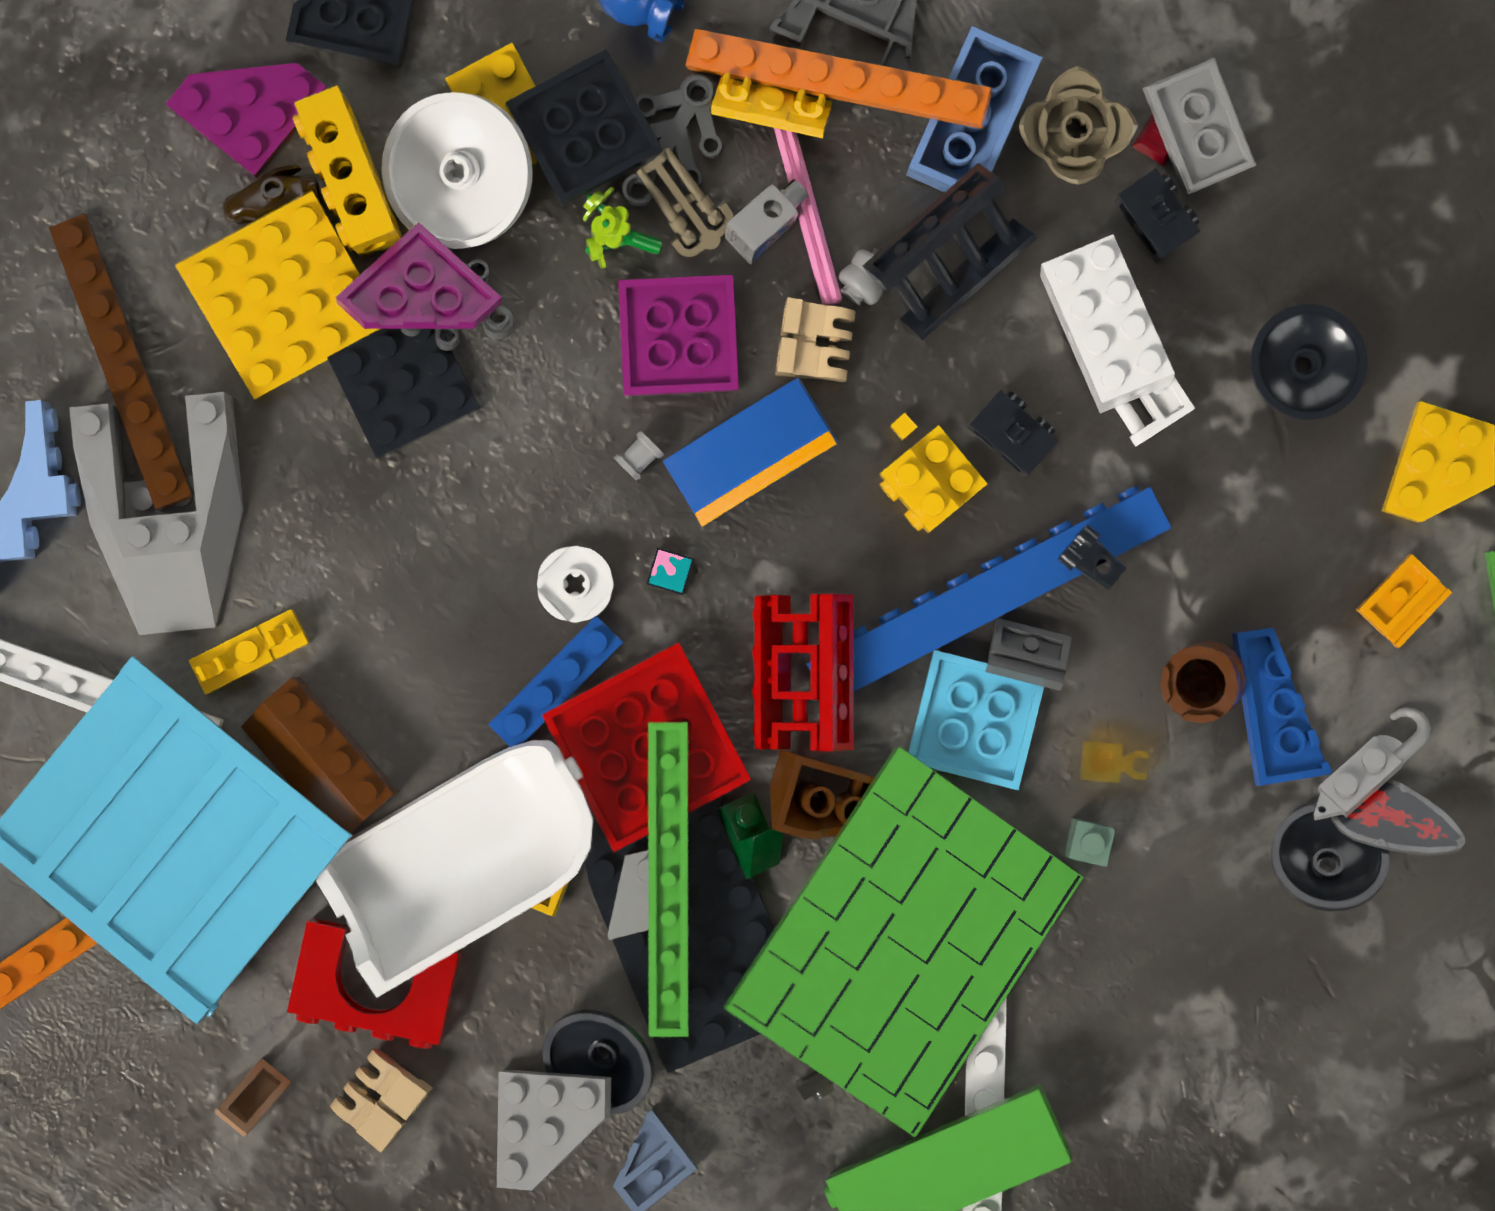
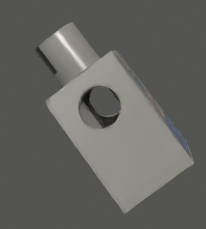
[725,179,809,265]

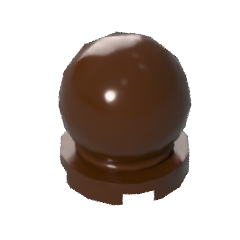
[1160,640,1247,724]

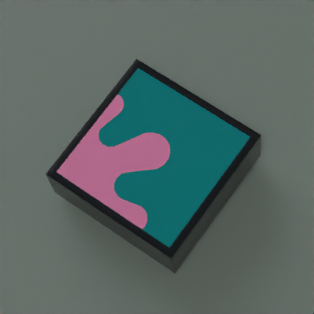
[647,548,694,595]

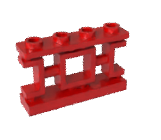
[752,594,854,751]

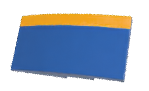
[663,378,839,527]

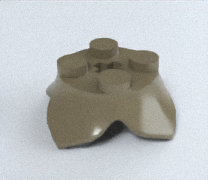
[1019,66,1138,185]

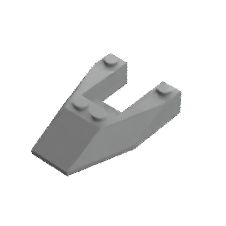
[69,392,244,635]

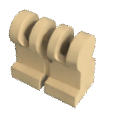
[775,297,856,382]
[330,1048,433,1153]

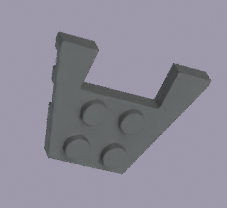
[769,0,916,71]

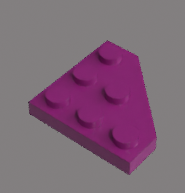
[166,63,328,178]
[336,222,502,329]

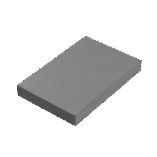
[1142,58,1256,196]

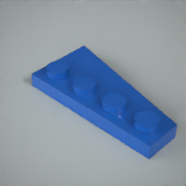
[1232,628,1333,786]

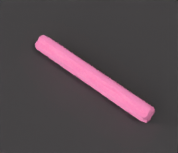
[774,128,842,306]

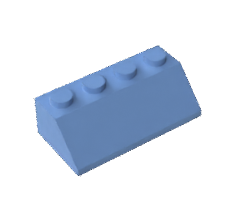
[906,26,1043,192]

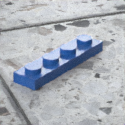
[488,616,624,747]

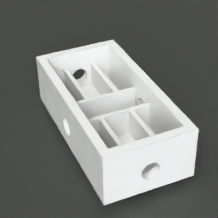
[1040,235,1175,413]

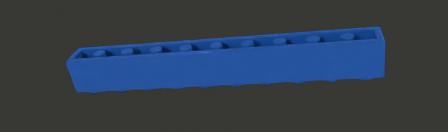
[806,485,1171,691]

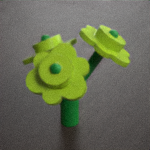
[583,186,662,269]

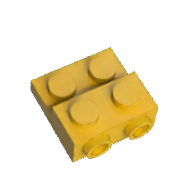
[879,425,987,533]

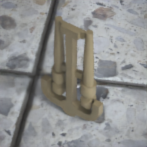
[636,147,734,257]

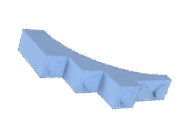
[0,400,81,562]

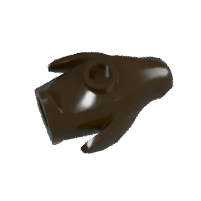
[223,165,323,225]

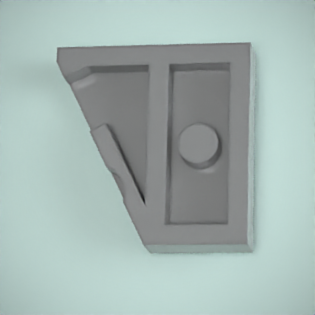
[608,849,649,940]

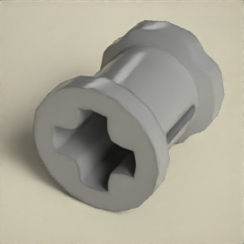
[613,431,664,482]

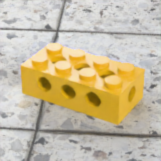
[292,85,403,259]

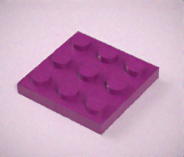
[618,275,739,396]

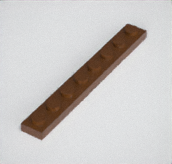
[49,214,195,511]

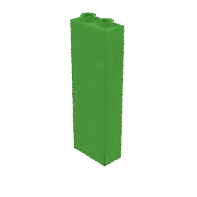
[824,1083,1073,1211]

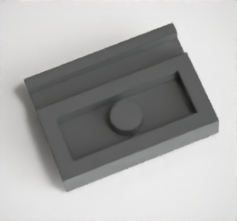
[985,618,1072,691]

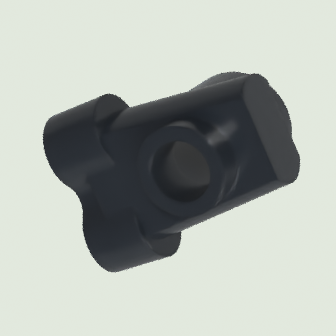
[1057,524,1126,590]

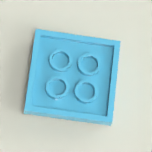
[908,650,1044,790]

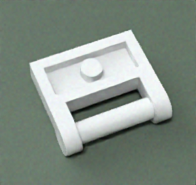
[1115,377,1195,447]

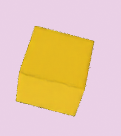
[890,413,917,441]

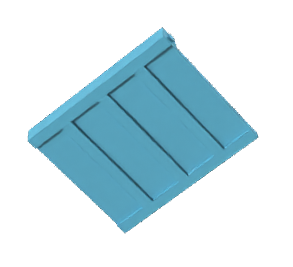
[0,656,352,1024]

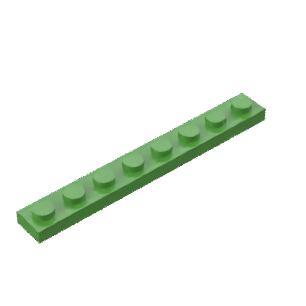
[648,722,688,1037]

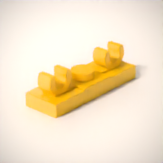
[711,73,832,138]
[188,609,310,695]

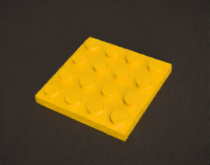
[175,190,379,399]

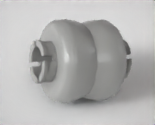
[839,248,885,306]

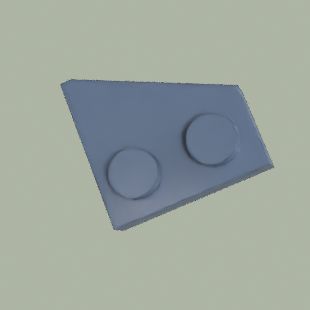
[613,1109,698,1211]

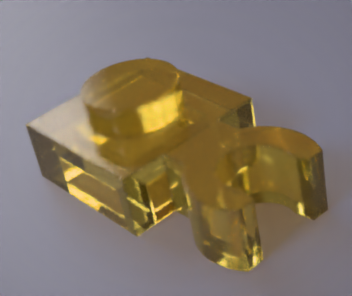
[1079,741,1149,783]

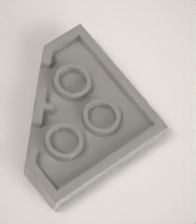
[497,1070,611,1191]

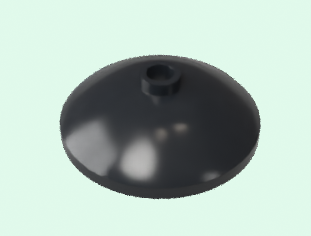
[1250,304,1367,420]
[1271,804,1390,912]
[543,1010,654,1114]

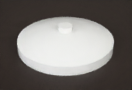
[382,92,533,249]

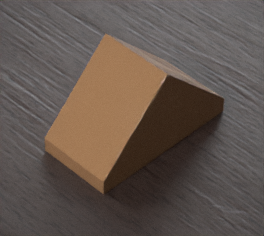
[214,1058,291,1137]

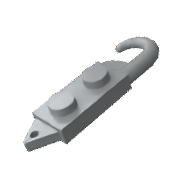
[1314,707,1431,820]

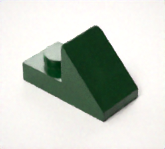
[716,792,783,879]

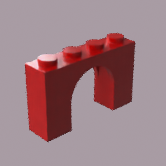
[287,917,462,1049]

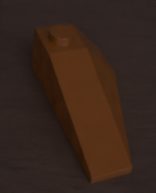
[770,749,876,840]

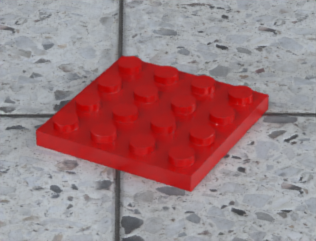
[542,642,751,852]

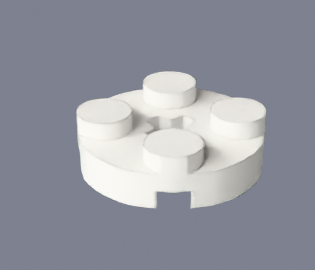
[537,546,614,623]

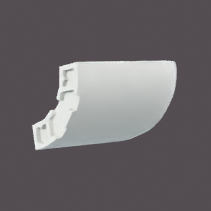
[315,740,593,997]

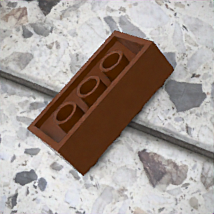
[241,676,399,834]

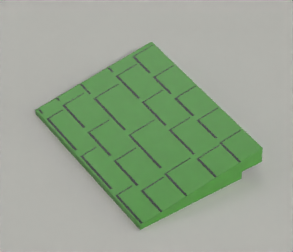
[723,747,1084,1138]

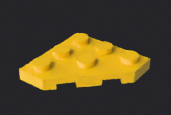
[1382,401,1495,523]

